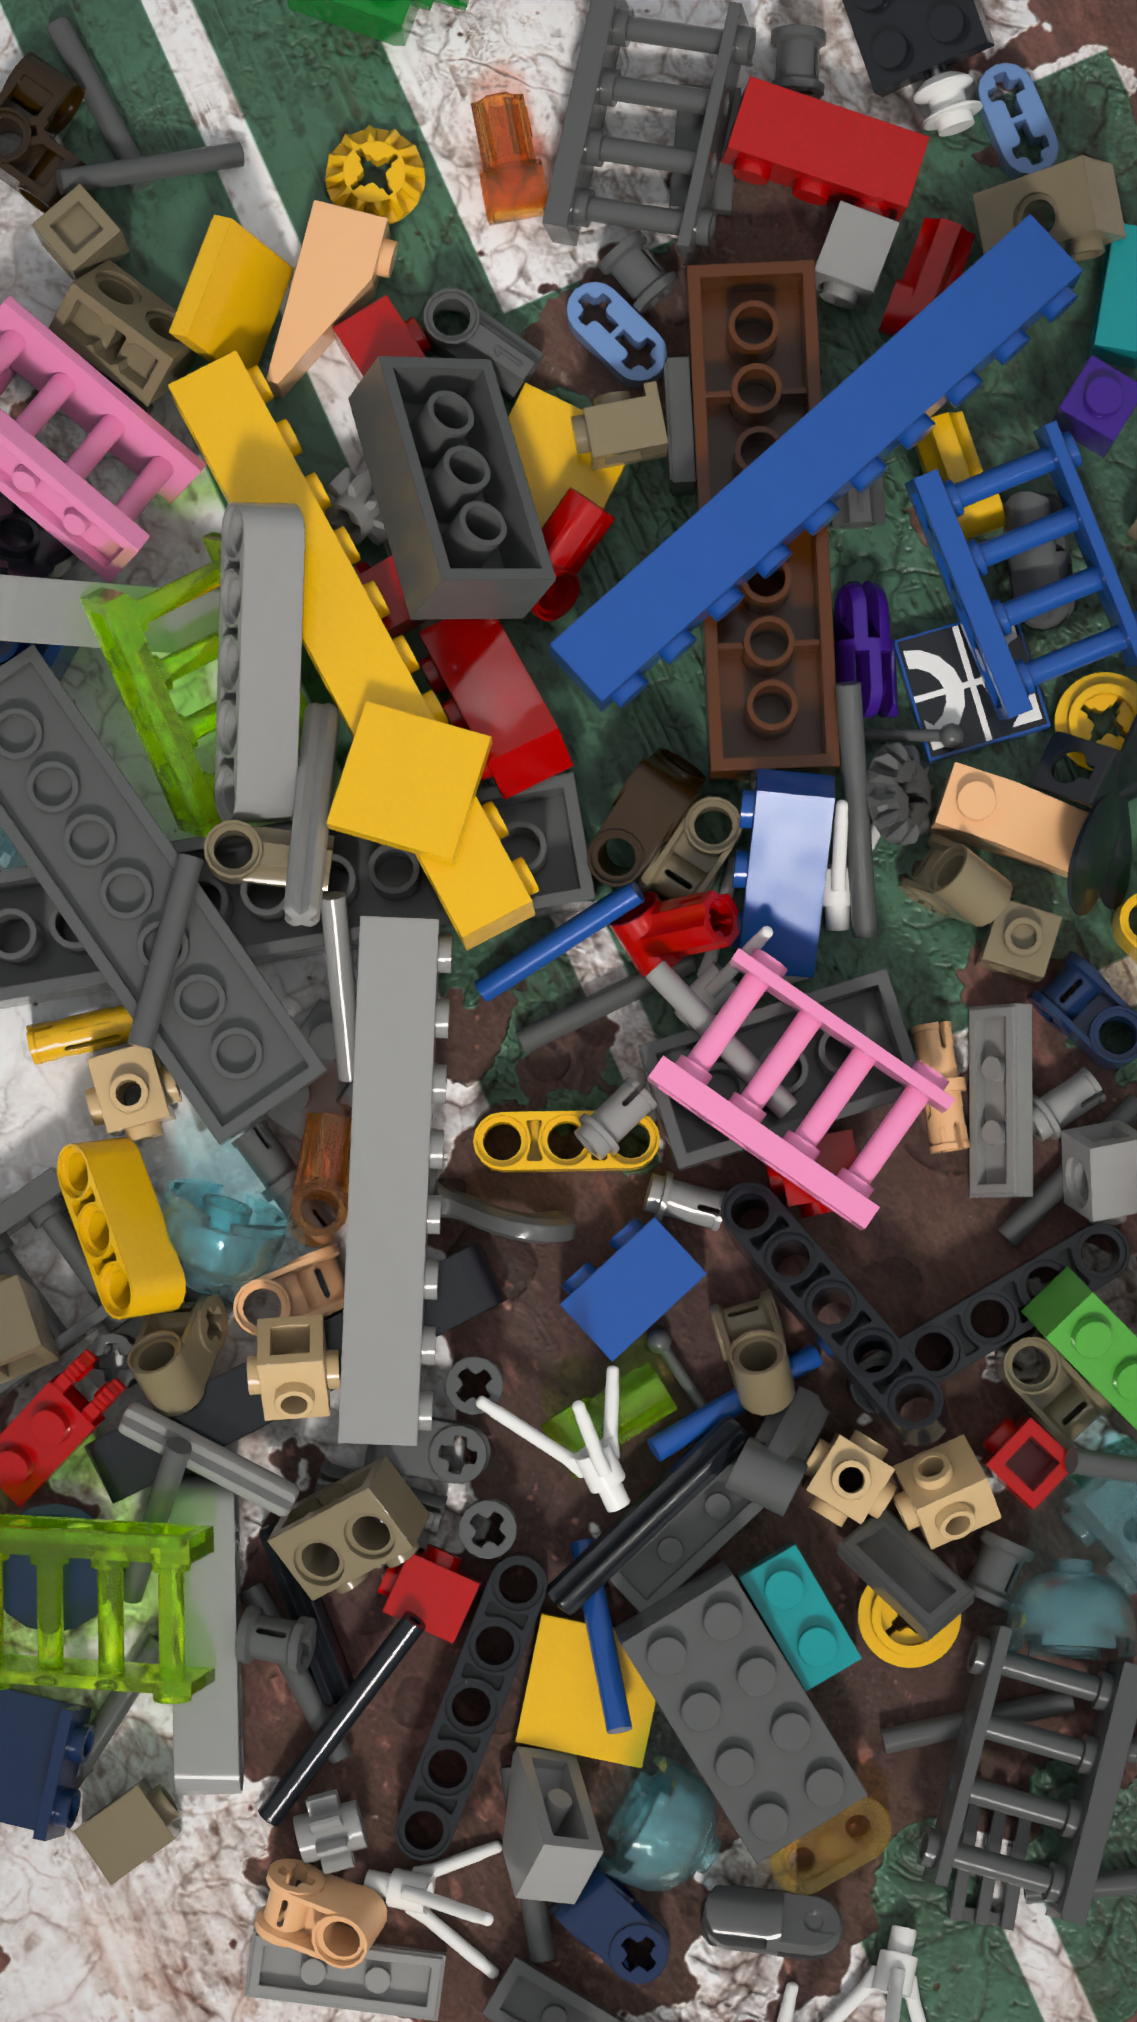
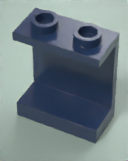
[0,1686,95,1841]

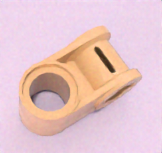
[233,1243,345,1336]
[254,1858,388,1969]

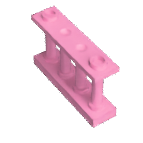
[0,295,206,583]
[647,948,955,1231]

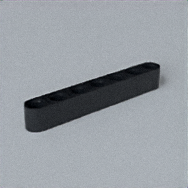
[84,1242,508,1504]

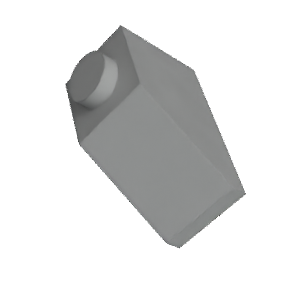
[502,1746,604,1904]

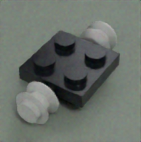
[842,0,995,137]

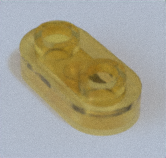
[769,1795,892,1895]

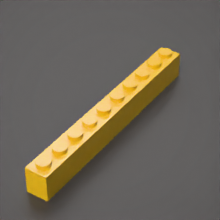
[168,350,539,951]

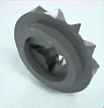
[866,742,936,845]

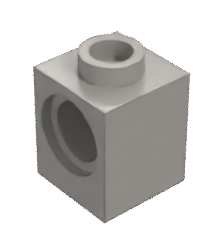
[815,201,900,309]
[1061,1120,1137,1225]

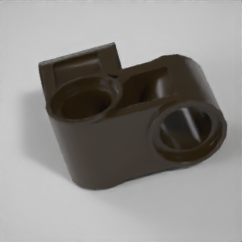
[0,52,86,213]
[587,748,706,886]

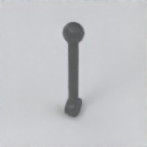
[838,723,964,748]
[646,1329,708,1410]

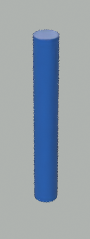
[475,881,645,1002]
[647,1343,823,1462]
[570,1539,633,1734]

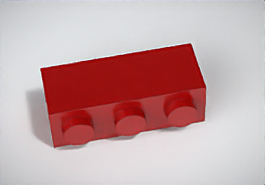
[721,76,930,222]
[418,619,574,800]

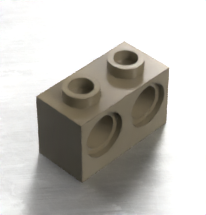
[48,259,198,407]
[267,1455,430,1601]

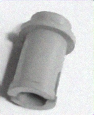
[1032,1067,1106,1142]
[574,1077,657,1160]
[643,1171,727,1232]

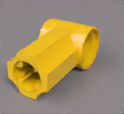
[914,411,1006,540]

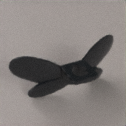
[1031,714,1137,916]

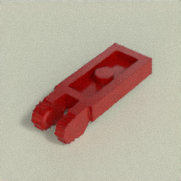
[0,1349,127,1508]

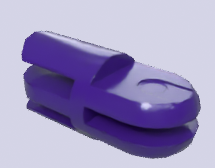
[834,581,898,718]

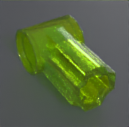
[540,1362,678,1480]

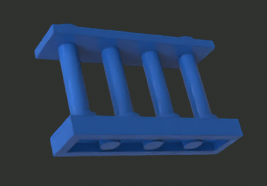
[904,420,1137,720]

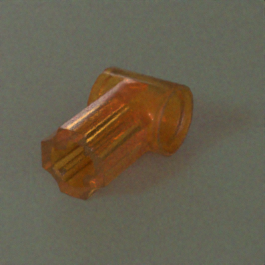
[471,92,548,226]
[288,1112,352,1247]

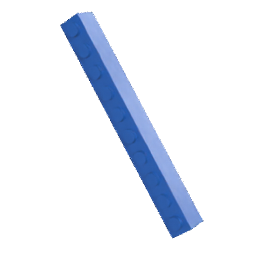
[549,214,1083,712]

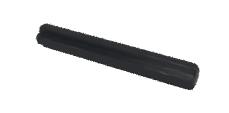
[546,1415,750,1615]

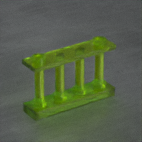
[80,532,307,838]
[0,1514,215,1704]

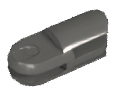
[1004,491,1075,630]
[700,1885,844,1960]

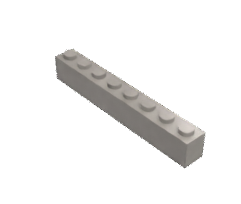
[338,916,453,1446]

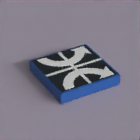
[895,622,1051,764]

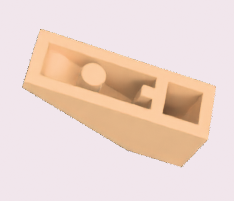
[266,200,398,399]
[929,762,1089,878]

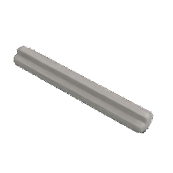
[283,702,340,927]

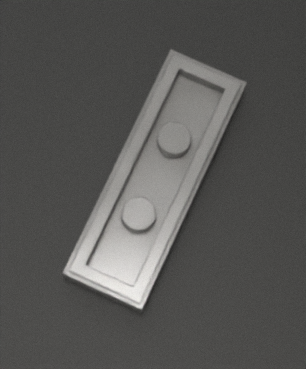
[969,1003,1033,1198]
[245,1928,447,2021]

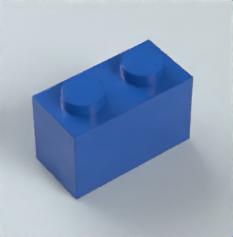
[560,1217,707,1362]

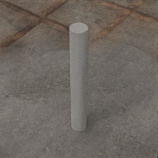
[321,891,356,1082]
[646,960,798,1120]

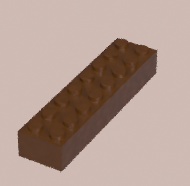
[685,260,840,782]

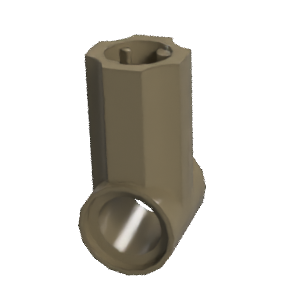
[204,820,335,893]

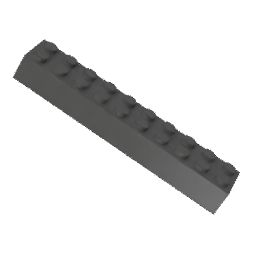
[0,772,595,1009]

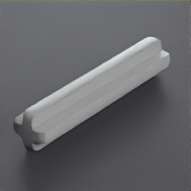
[118,1402,300,1516]

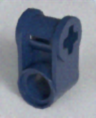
[1026,951,1137,1070]
[549,1861,670,1984]

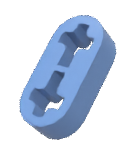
[975,63,1059,180]
[566,282,667,389]

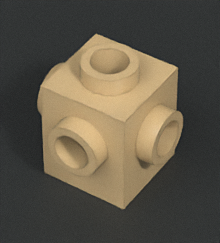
[85,1045,182,1143]
[247,1314,341,1421]
[802,1430,897,1527]
[892,1434,1002,1550]

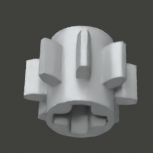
[325,467,387,546]
[293,1789,368,1875]

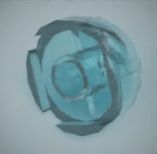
[160,1179,288,1295]
[1007,1558,1137,1660]
[599,1755,721,1892]

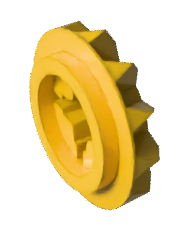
[325,125,425,225]
[1053,672,1137,771]
[857,1585,961,1668]

